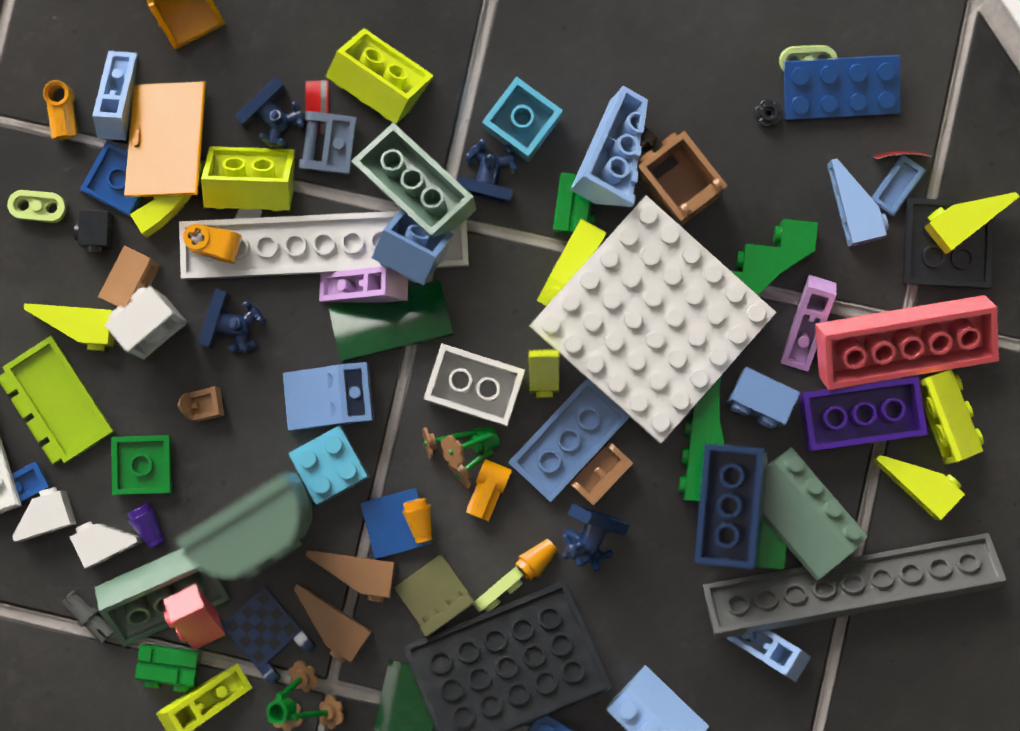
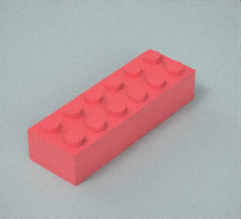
[815,295,999,390]

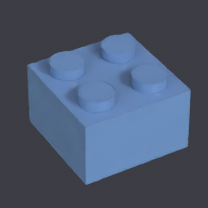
[372,209,453,285]
[726,367,800,430]

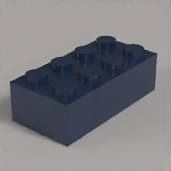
[694,444,768,569]

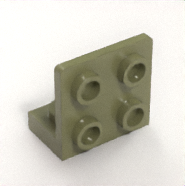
[395,555,475,637]

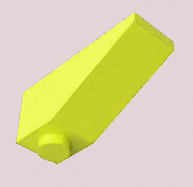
[924,192,1020,254]
[537,219,607,306]
[24,303,114,351]
[529,350,559,398]
[871,455,965,520]
[156,663,253,731]

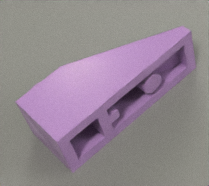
[319,266,408,303]
[781,275,837,372]

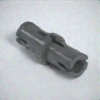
[61,590,114,644]

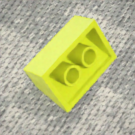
[326,28,434,124]
[201,146,295,211]
[919,369,984,464]

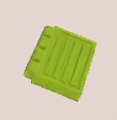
[0,336,115,465]

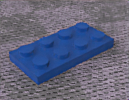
[784,55,900,120]

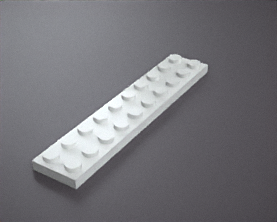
[179,211,469,280]

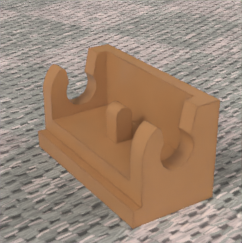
[98,246,161,308]
[570,442,633,506]

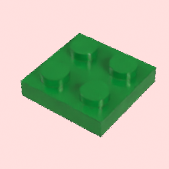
[111,435,172,495]

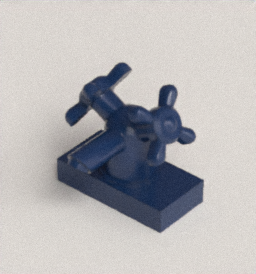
[234,76,306,149]
[456,139,517,206]
[198,288,266,354]
[562,503,629,572]

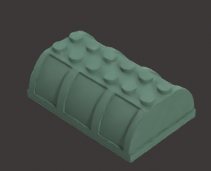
[176,472,313,578]

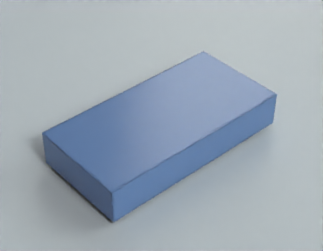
[871,154,926,218]

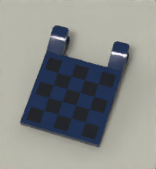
[222,587,316,684]

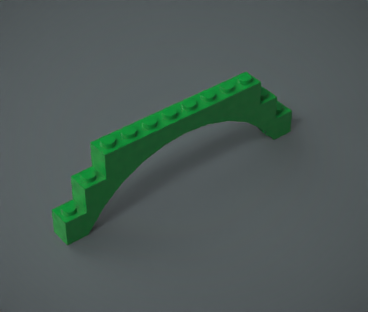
[678,219,818,570]

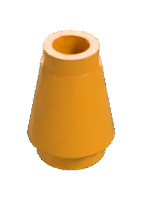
[402,498,432,543]
[515,539,558,581]

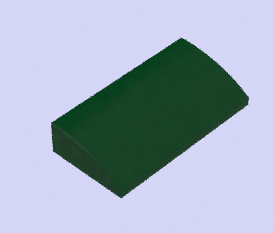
[329,280,454,363]
[374,659,434,731]

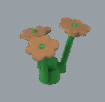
[422,425,500,489]
[267,660,344,731]

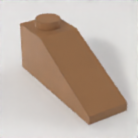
[306,550,396,602]
[294,584,372,663]

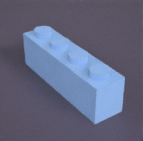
[570,86,648,207]

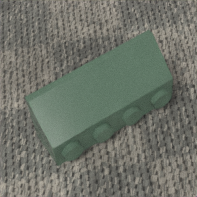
[352,123,477,238]
[763,447,868,581]
[95,549,230,647]

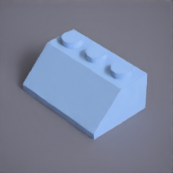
[605,665,709,731]

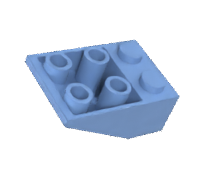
[283,362,375,431]

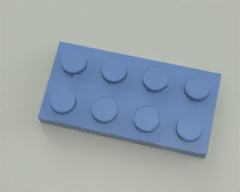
[508,378,629,502]

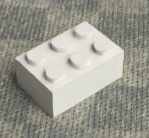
[104,286,188,359]
[424,343,525,427]

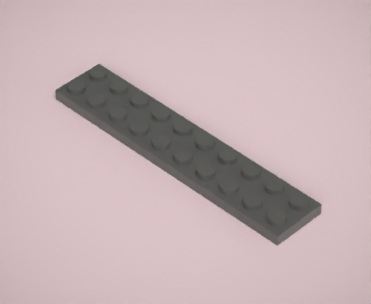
[703,533,1006,640]

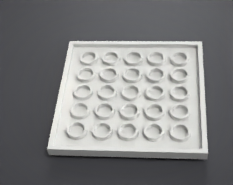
[529,195,776,443]

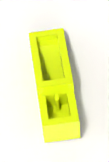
[130,162,204,238]

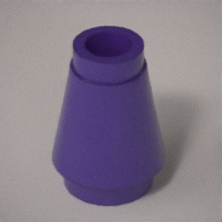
[127,503,164,548]

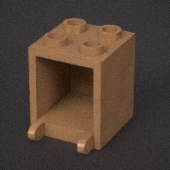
[637,131,728,226]

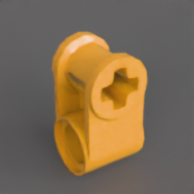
[183,224,242,264]

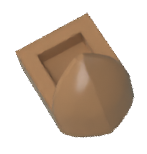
[177,386,224,422]

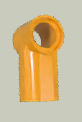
[43,80,78,140]
[466,459,512,521]

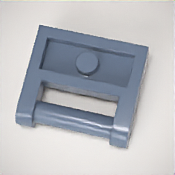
[298,111,357,175]

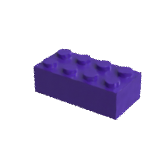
[798,377,928,452]

